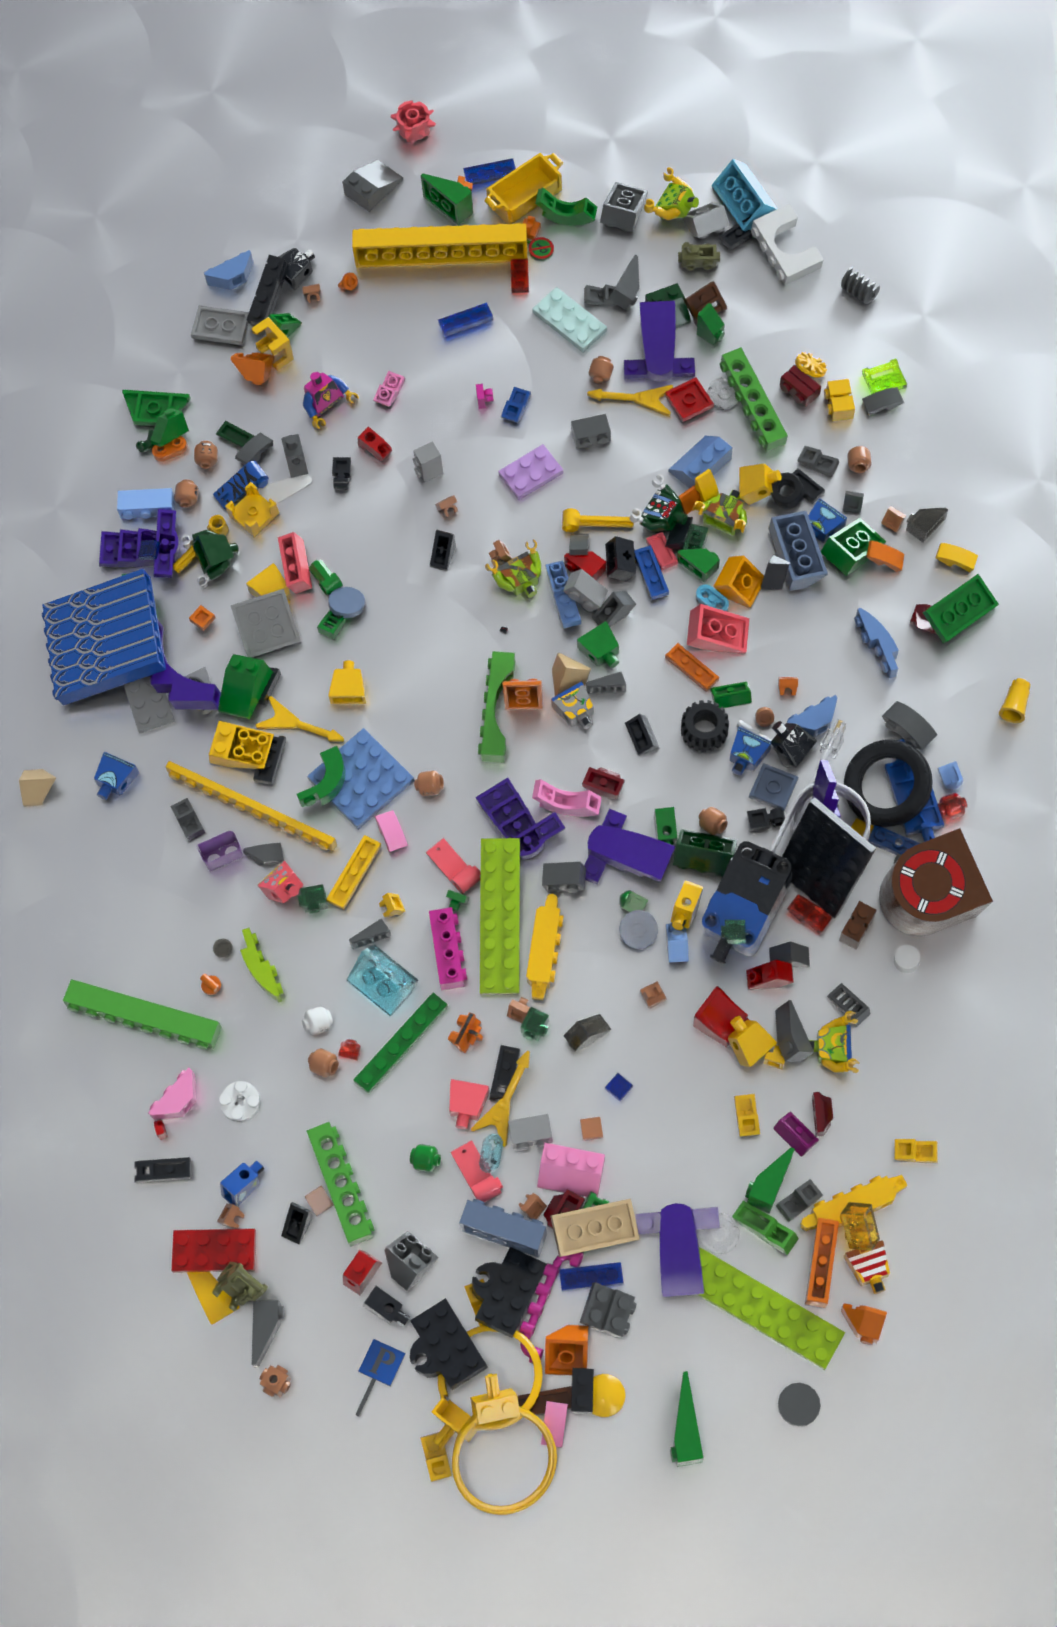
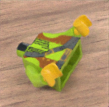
[692,490,747,536]
[485,540,541,598]

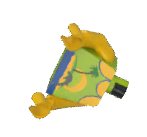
[809,1011,860,1073]

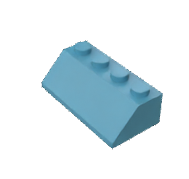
[712,159,778,231]

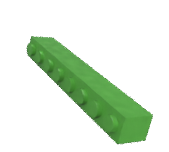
[63,979,222,1050]

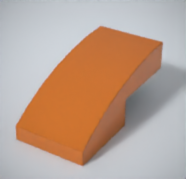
[867,541,904,572]

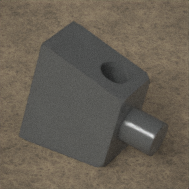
[281,434,308,478]

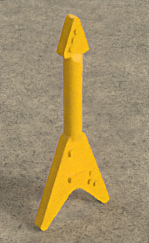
[587,385,673,417]
[255,696,344,742]
[471,1051,530,1147]

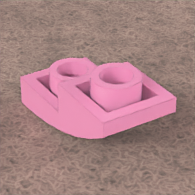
[373,371,405,407]
[375,810,408,852]
[541,1401,568,1447]

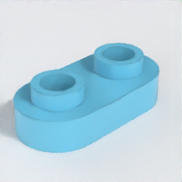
[696,585,729,611]

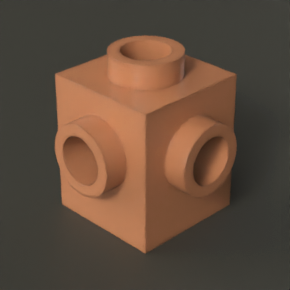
[259,1365,291,1398]

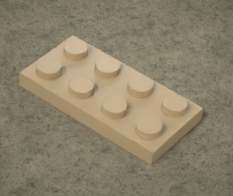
[550,1199,640,1257]

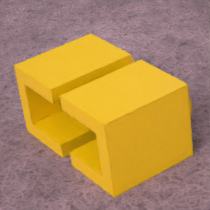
[824,379,855,421]

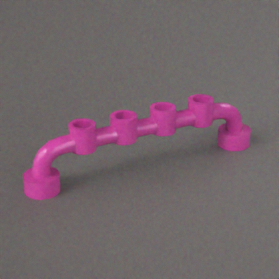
[519,1252,584,1364]

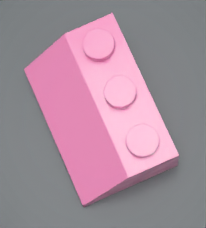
[537,1143,605,1197]

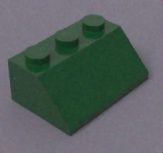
[673,829,737,876]

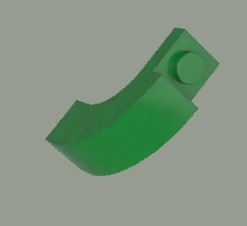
[535,188,597,226]
[297,746,345,807]

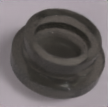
[213,939,233,958]

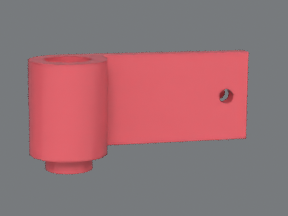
[426,838,481,894]
[451,1140,503,1203]

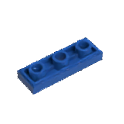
[868,825,920,855]

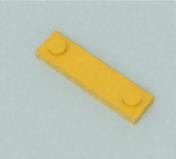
[326,835,382,910]

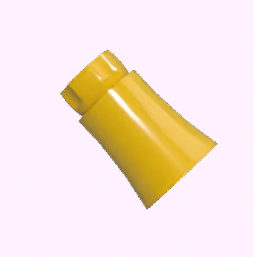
[999,678,1030,723]

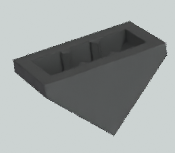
[769,941,810,967]

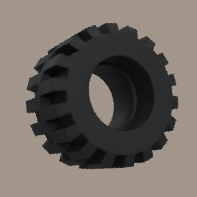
[681,700,729,753]

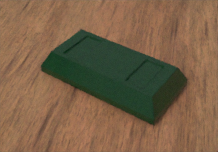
[216,421,254,448]

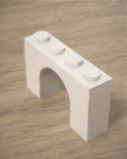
[751,203,824,285]

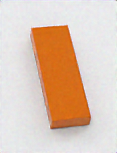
[665,643,719,692]

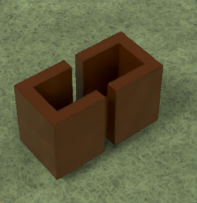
[839,901,877,950]

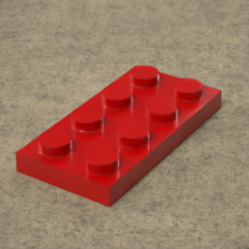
[171,1229,256,1273]

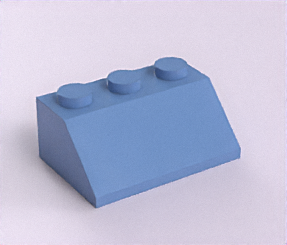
[668,435,733,488]

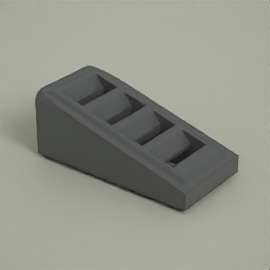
[586,672,626,694]
[349,919,391,949]
[827,983,871,1026]

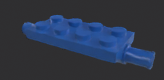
[884,739,944,842]

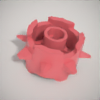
[390,100,436,143]

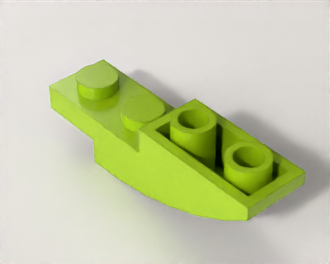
[240,928,284,1002]

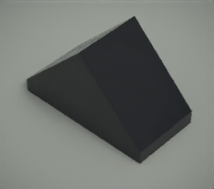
[430,530,456,569]
[281,1202,314,1244]

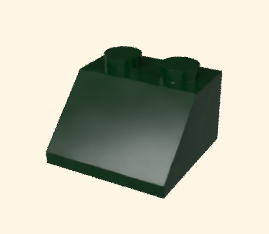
[645,283,691,328]

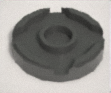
[778,1383,821,1426]

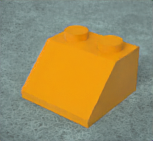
[713,555,764,608]

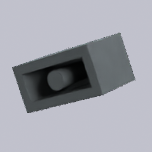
[571,414,611,449]
[542,862,586,894]

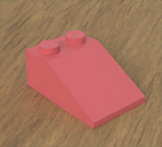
[687,604,750,654]

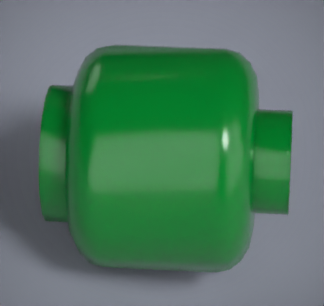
[410,1144,441,1172]

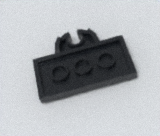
[472,1247,547,1338]
[410,1298,488,1390]

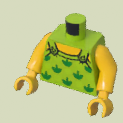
[644,167,699,221]

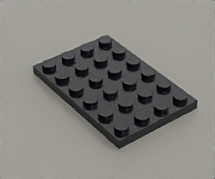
[782,797,876,919]

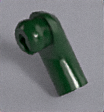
[136,430,154,453]

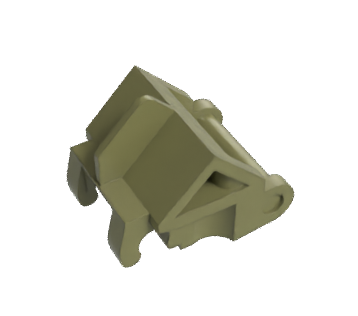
[212,1261,268,1311]

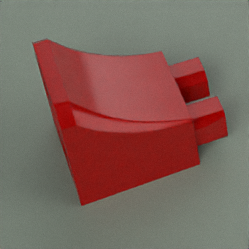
[693,986,749,1048]

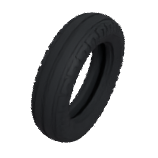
[844,740,933,827]

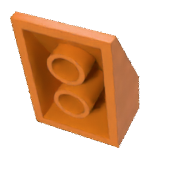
[503,679,543,709]

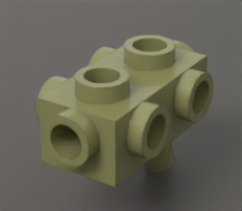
[678,242,720,271]

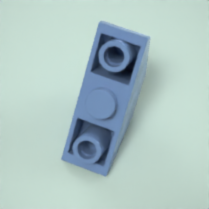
[204,250,254,290]
[787,695,837,737]

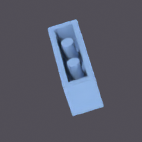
[117,488,175,520]

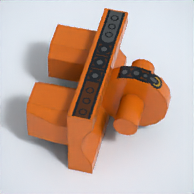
[448,1012,483,1053]

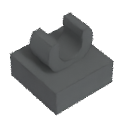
[843,491,864,513]

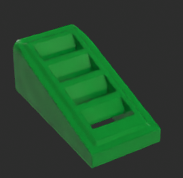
[317,610,348,640]

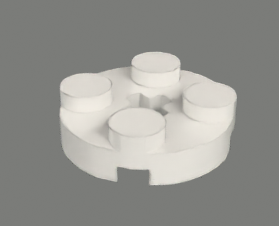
[219,1080,260,1122]

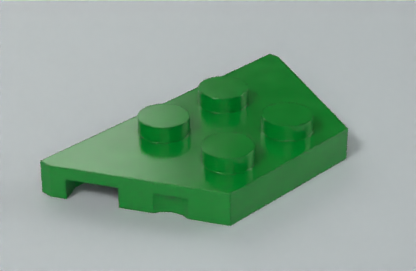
[122,390,191,426]

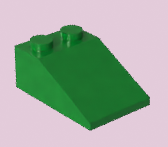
[421,173,473,226]
[820,518,886,576]
[218,654,273,719]
[745,1147,795,1214]

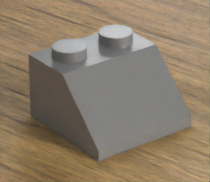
[682,202,730,239]

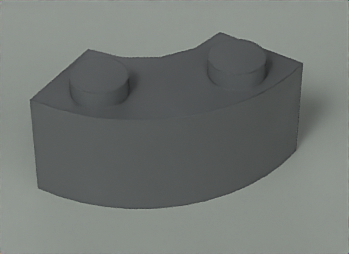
[882,701,937,750]

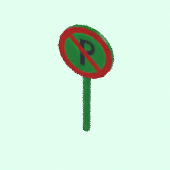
[527,237,554,260]

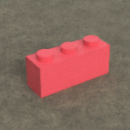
[278,532,312,594]

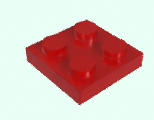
[665,377,714,422]

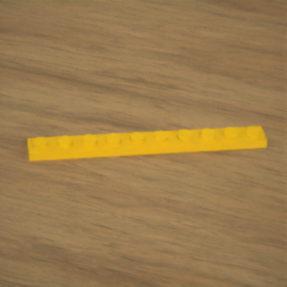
[165,761,337,851]

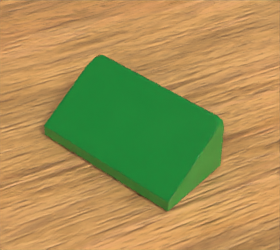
[710,682,752,708]

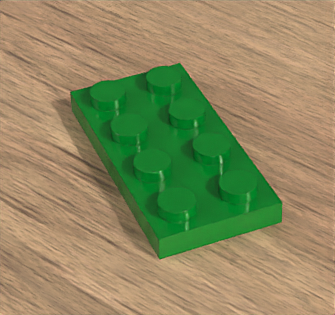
[922,574,999,644]

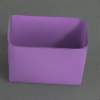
[197,831,243,872]

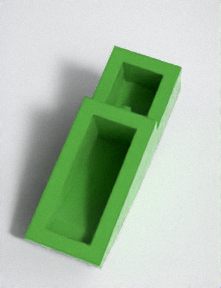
[732,1201,799,1255]

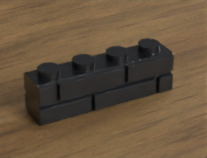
[246,255,289,327]

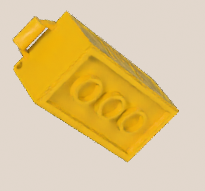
[484,153,563,224]

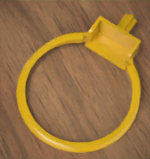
[431,1325,543,1449]
[452,1373,557,1515]

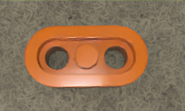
[152,436,188,461]

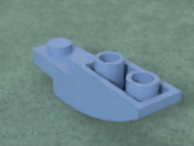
[545,561,581,628]
[854,608,899,679]

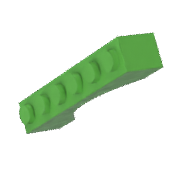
[478,651,515,763]

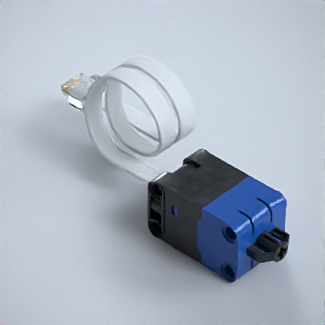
[702,719,871,964]

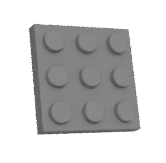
[231,589,301,658]

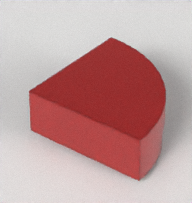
[154,1119,168,1140]

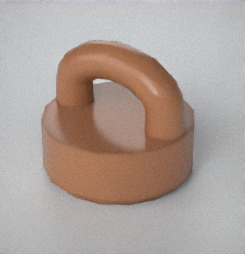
[755,707,774,727]

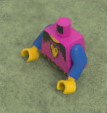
[303,372,359,429]

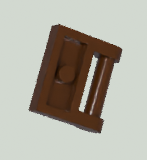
[684,281,727,326]

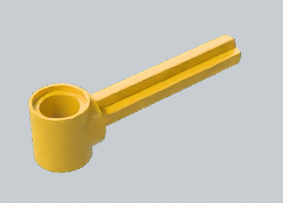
[562,508,634,532]
[173,515,229,573]

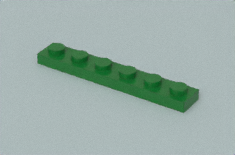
[353,992,448,1094]

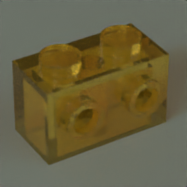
[840,1202,880,1251]

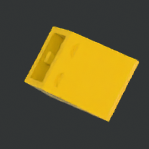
[209,721,274,769]

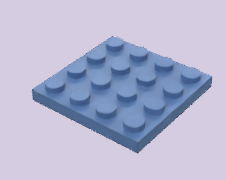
[307,728,415,829]

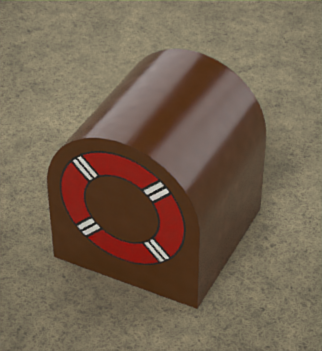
[879,828,993,936]

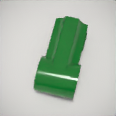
[309,560,343,596]

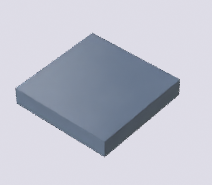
[749,763,799,811]

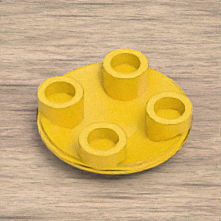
[592,1374,625,1417]

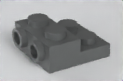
[579,1282,636,1338]

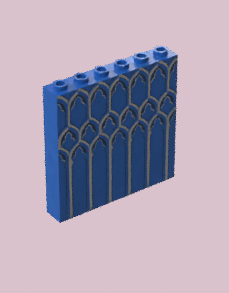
[42,569,166,706]

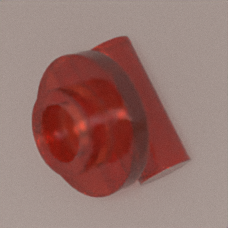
[338,1039,361,1061]

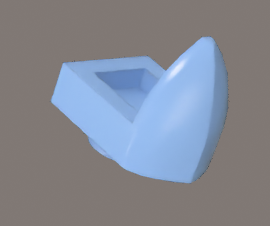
[937,761,963,790]

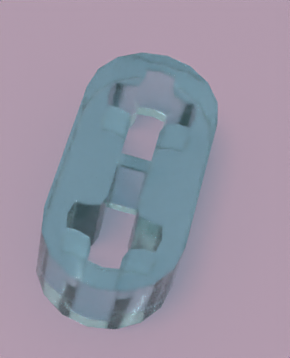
[479,1134,503,1173]

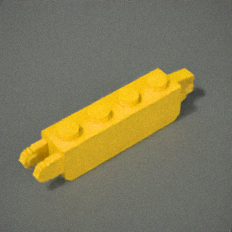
[526,893,564,1000]
[800,1175,907,1232]

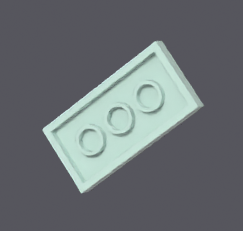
[532,287,607,352]

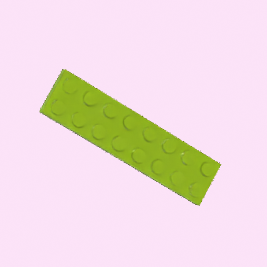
[480,838,520,994]
[696,1247,845,1370]

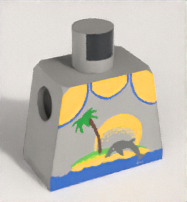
[551,681,594,729]

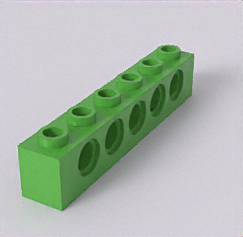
[719,347,788,452]
[306,1122,375,1247]

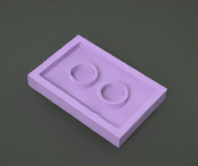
[498,444,563,500]

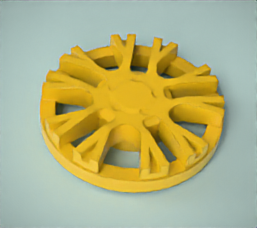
[795,352,827,378]

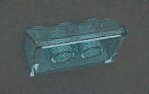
[347,944,418,1016]

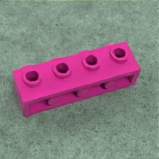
[429,907,467,991]

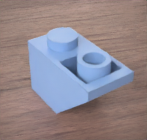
[666,923,689,962]

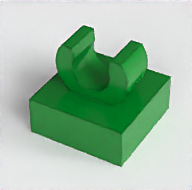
[446,890,470,911]

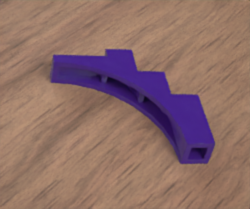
[147,620,221,710]

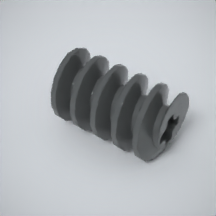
[841,267,880,304]

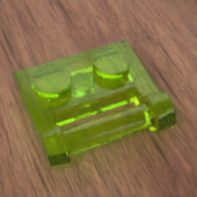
[862,358,907,394]

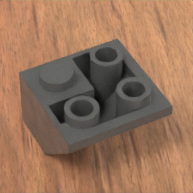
[384,1231,438,1291]

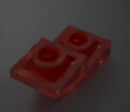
[511,258,529,293]
[787,894,832,934]

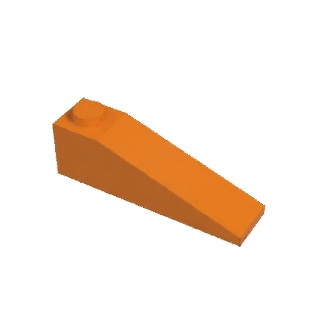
[805,1218,839,1308]

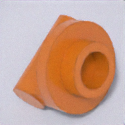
[338,272,358,290]
[200,974,221,995]

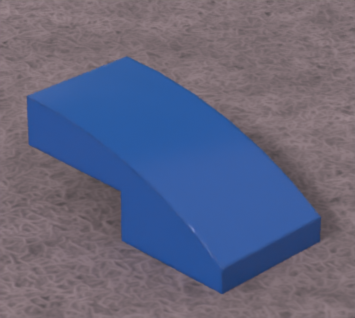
[501,387,531,423]

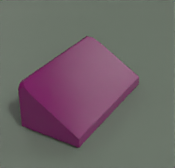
[773,1111,819,1157]

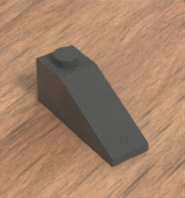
[608,254,639,310]
[775,1000,814,1062]
[251,1300,284,1368]

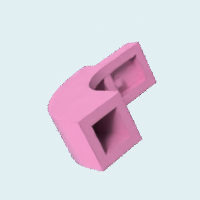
[532,779,602,817]

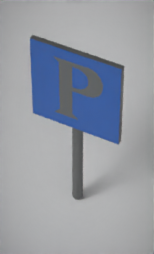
[356,1339,406,1416]

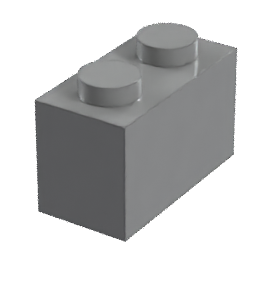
[412,441,443,483]
[563,569,608,612]
[508,1114,553,1151]

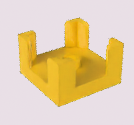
[251,317,294,371]
[225,482,279,537]

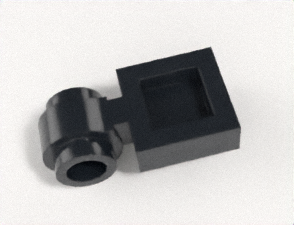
[332,457,351,490]
[747,808,785,831]

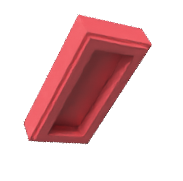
[646,532,678,571]

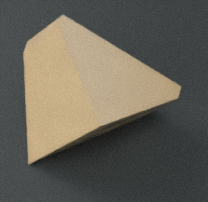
[552,653,591,696]
[19,769,56,806]

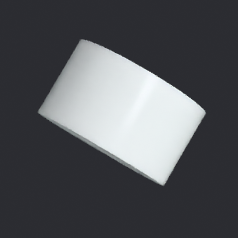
[894,944,921,973]

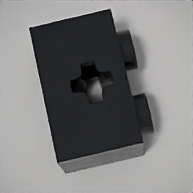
[605,536,636,581]

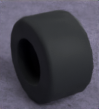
[771,472,804,508]

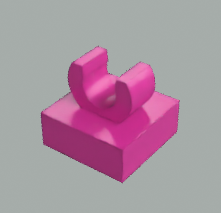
[476,384,494,409]

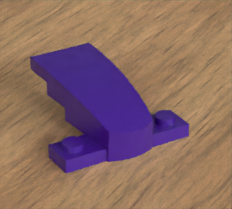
[624,301,695,381]
[99,509,180,578]
[812,760,841,818]
[476,778,565,860]
[584,808,675,885]
[636,1203,720,1297]

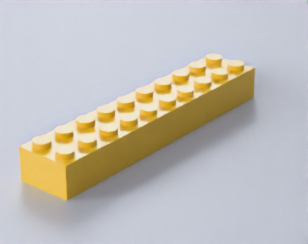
[352,223,528,268]

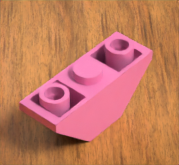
[148,1068,196,1120]

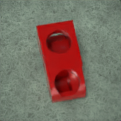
[358,427,392,461]

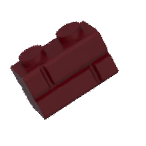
[780,365,821,407]

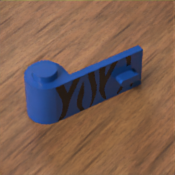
[213,461,269,510]

